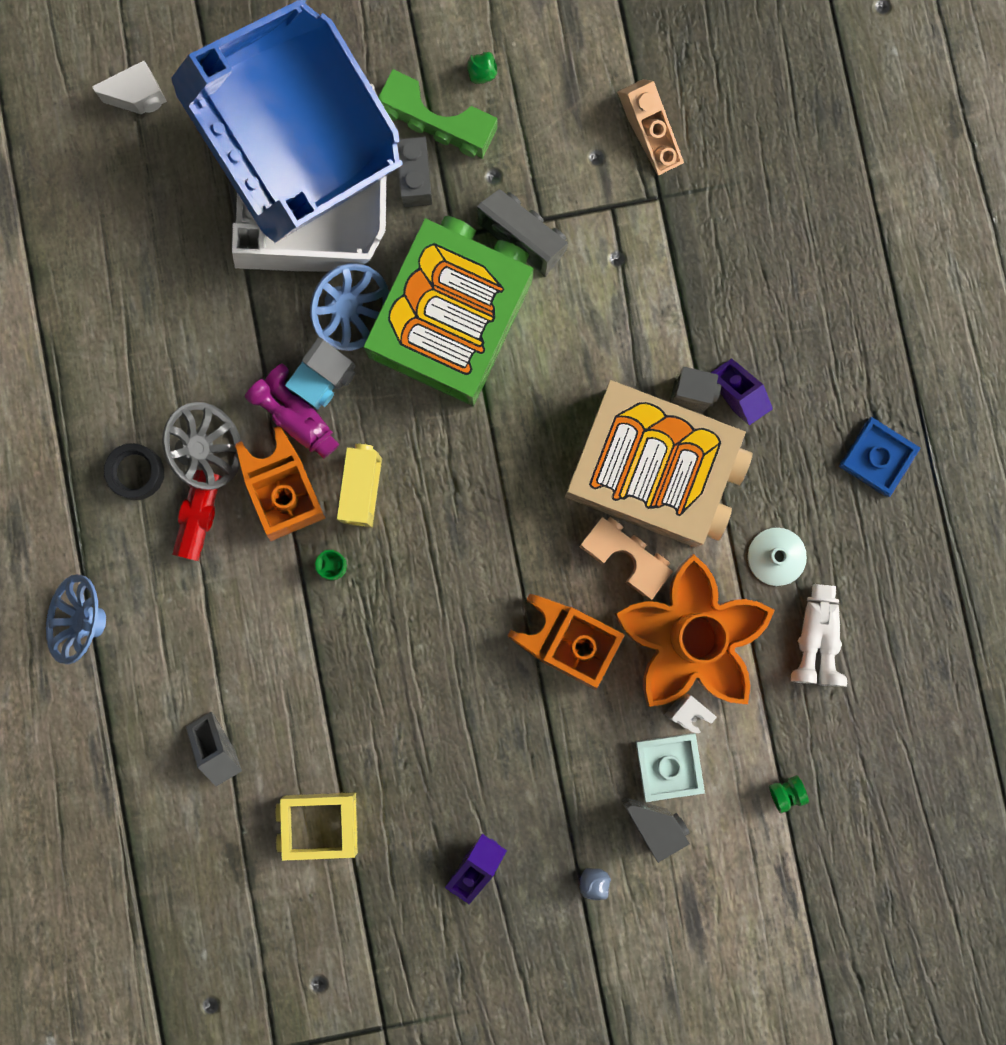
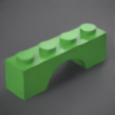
[378,69,497,159]

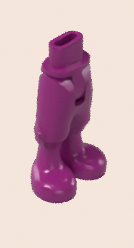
[244,363,340,459]

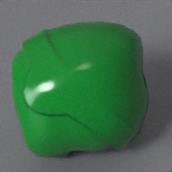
[467,52,497,84]

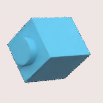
[285,362,334,410]

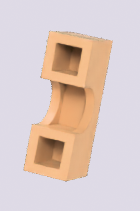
[579,517,673,600]

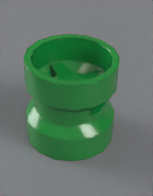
[315,550,347,580]
[769,775,809,814]

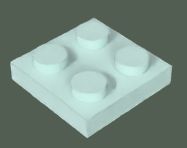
[636,733,705,802]

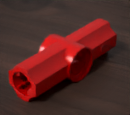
[172,470,221,561]

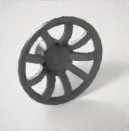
[162,402,241,490]

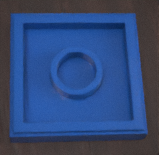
[838,417,920,498]

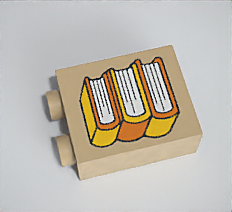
[565,380,753,548]

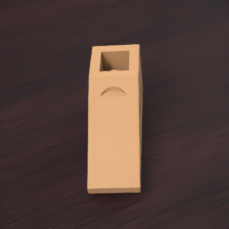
[618,79,684,175]

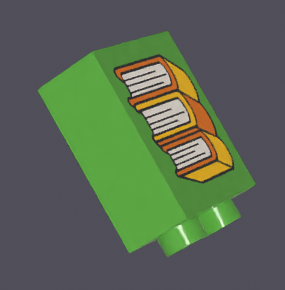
[364,216,534,407]

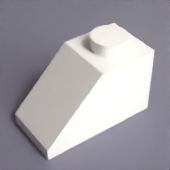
[92,61,167,114]

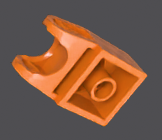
[236,426,326,541]
[507,594,625,690]

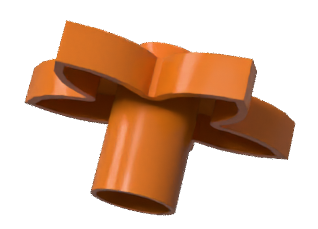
[615,554,775,707]

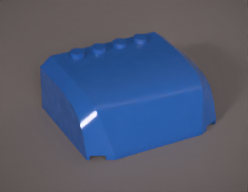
[171,0,403,243]

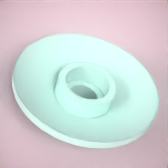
[748,528,807,586]

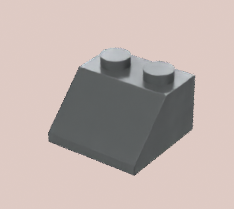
[621,797,690,863]

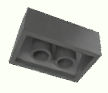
[477,189,568,277]

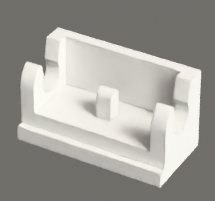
[664,693,717,733]

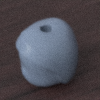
[579,868,611,900]

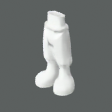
[791,584,847,687]

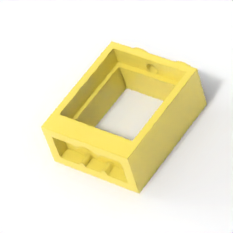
[337,444,382,527]
[275,793,358,861]

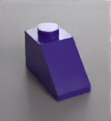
[711,358,773,425]
[445,834,507,904]

